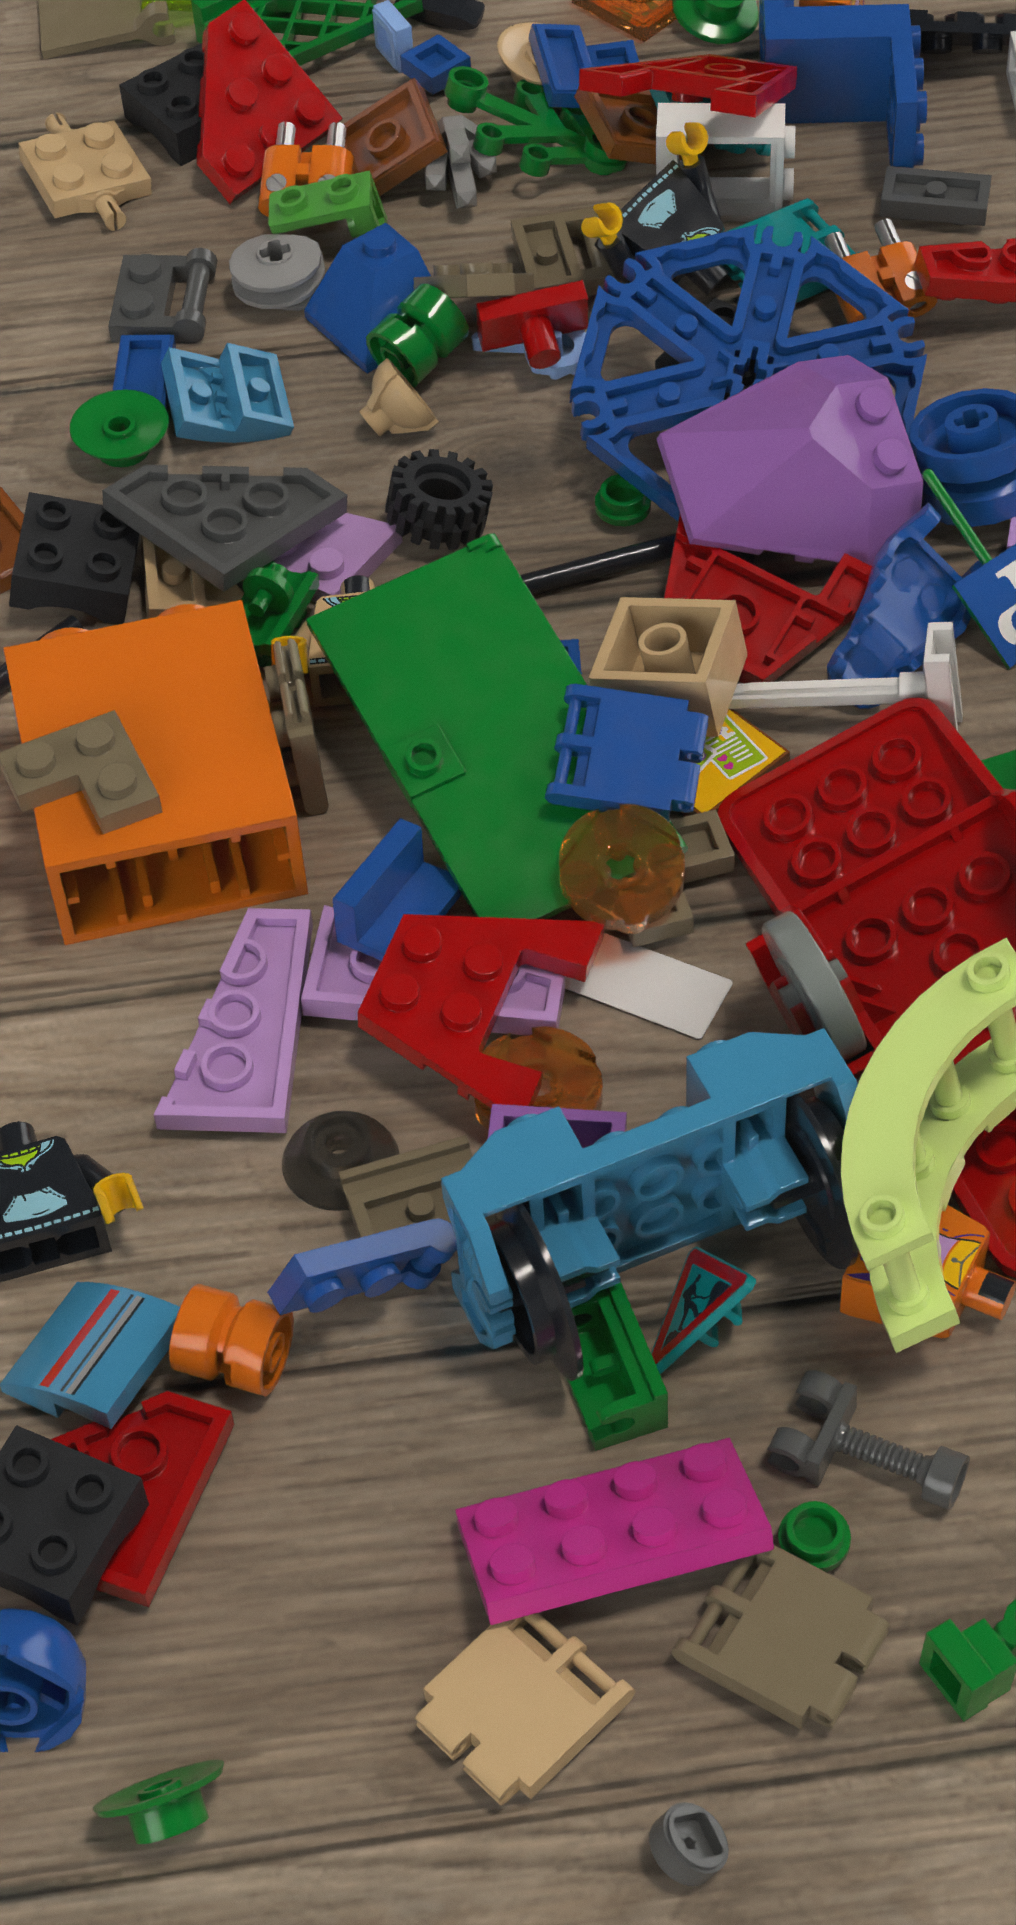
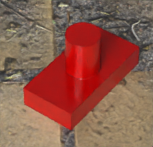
[476,280,588,369]

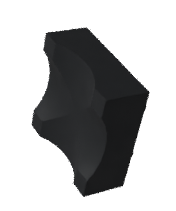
[119,43,205,166]
[9,492,140,625]
[0,1425,149,1626]

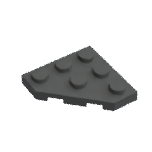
[102,465,347,592]

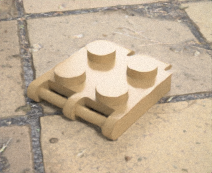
[415,1613,635,1806]

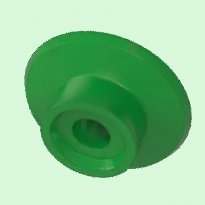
[673,0,759,44]
[69,390,169,468]
[93,1760,224,1844]

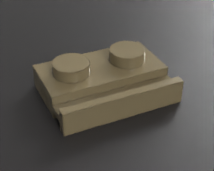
[339,1135,495,1238]

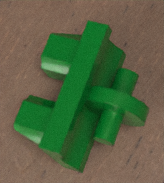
[241,561,320,667]

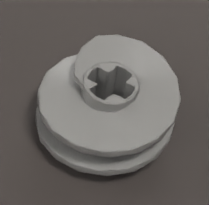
[229,233,325,311]

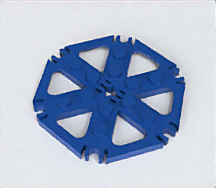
[569,224,928,521]

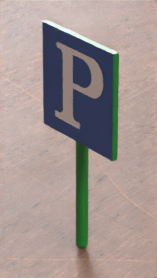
[923,469,1016,670]

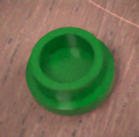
[595,474,651,526]
[778,1501,851,1572]

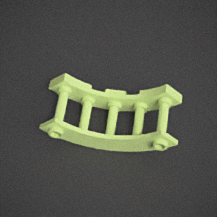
[841,938,1016,1353]

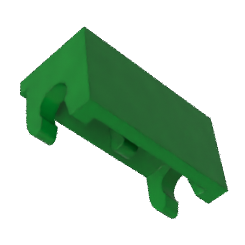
[566,1282,668,1451]

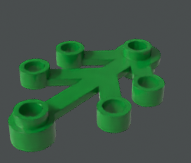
[444,66,628,177]

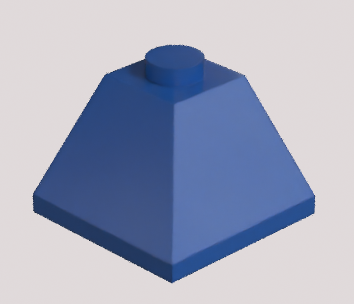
[304,223,431,374]

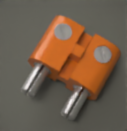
[258,122,354,217]
[824,219,937,324]

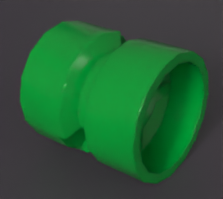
[366,284,469,388]

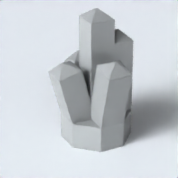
[425,115,497,209]

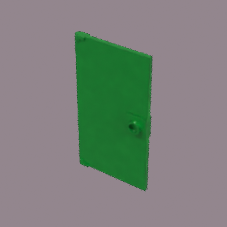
[306,533,688,919]

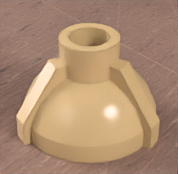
[359,358,439,437]

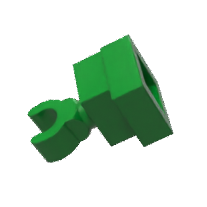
[919,1599,1016,1722]

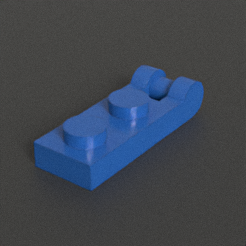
[267,1218,457,1315]

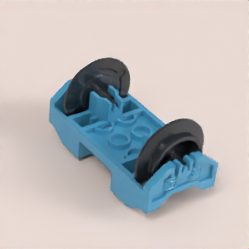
[441,1028,859,1381]

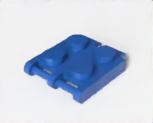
[545,684,709,822]

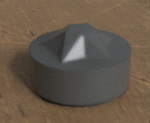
[649,1802,729,1886]

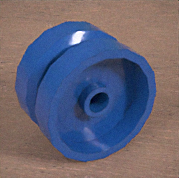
[909,388,1016,527]

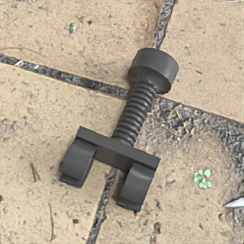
[767,1370,970,1510]

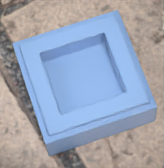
[372,0,413,73]

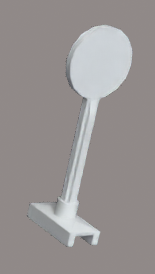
[729,622,963,731]

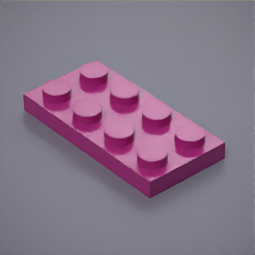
[455,1437,774,1625]

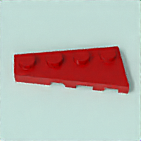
[914,238,1016,304]

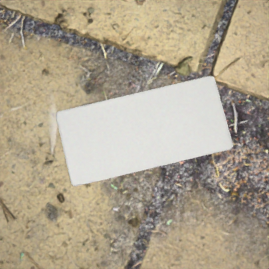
[565,933,733,1039]

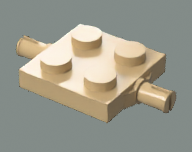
[18,113,152,231]

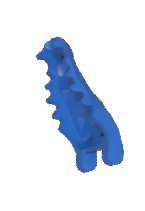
[827,502,983,709]

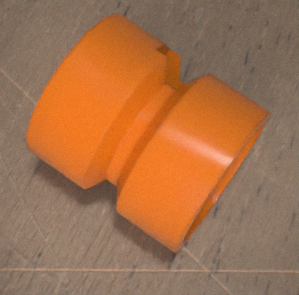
[169,1284,294,1397]

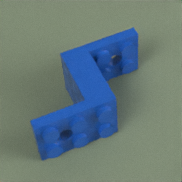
[759,0,927,168]

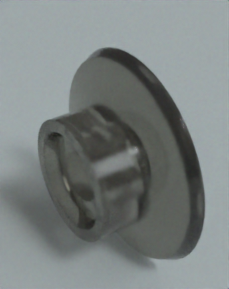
[282,1111,399,1211]

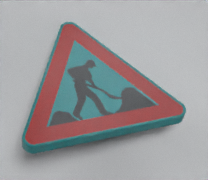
[651,1246,756,1374]

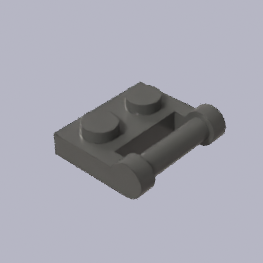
[108,248,218,344]

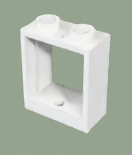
[656,103,795,222]

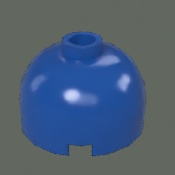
[0,1608,86,1752]

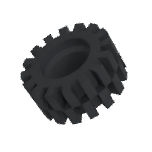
[385,449,493,550]

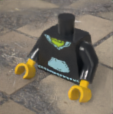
[581,122,729,296]
[0,1121,144,1283]

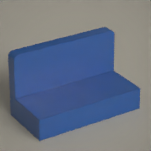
[333,818,462,961]

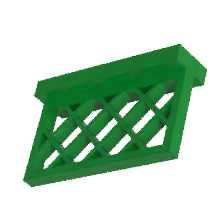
[191,0,423,66]

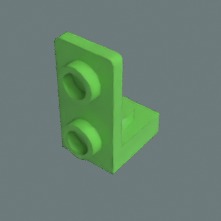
[268,170,388,238]

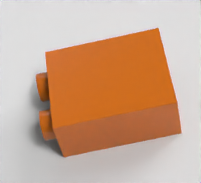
[3,600,309,945]

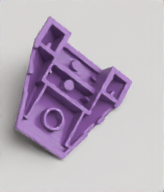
[656,355,923,566]

